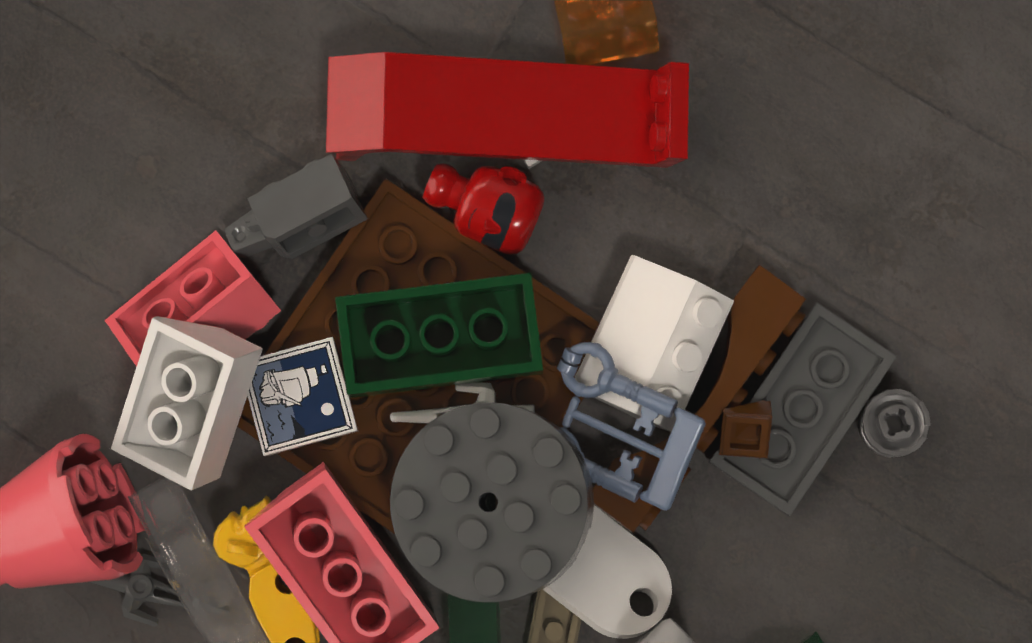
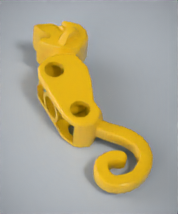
[213,496,320,643]

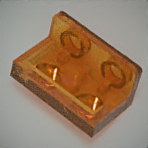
[554,0,659,65]

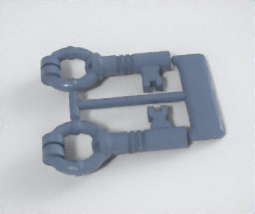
[557,342,706,511]

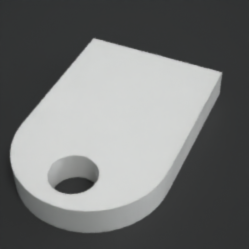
[543,505,672,639]

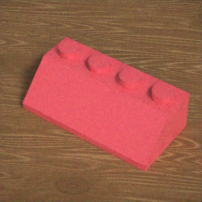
[244,462,440,643]

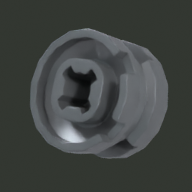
[858,389,931,458]

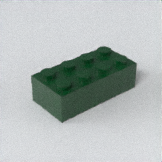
[335,273,543,398]

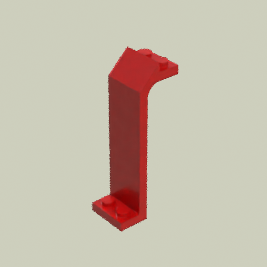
[326,52,689,168]

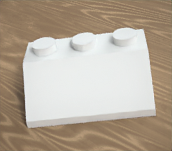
[575,255,734,432]
[111,316,263,491]

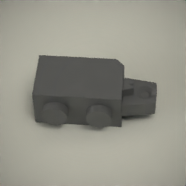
[224,153,368,259]

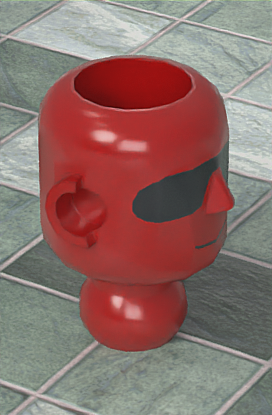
[423,163,545,255]

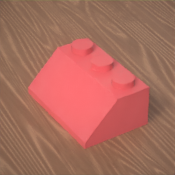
[105,230,281,367]

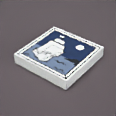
[247,337,358,456]

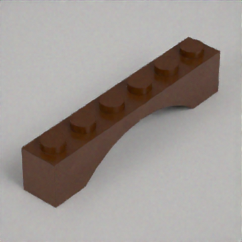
[593,265,806,533]

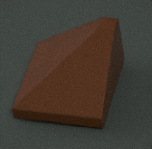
[719,400,772,458]

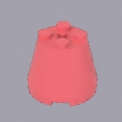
[0,434,145,589]

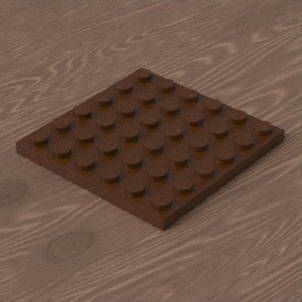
[237,178,600,534]

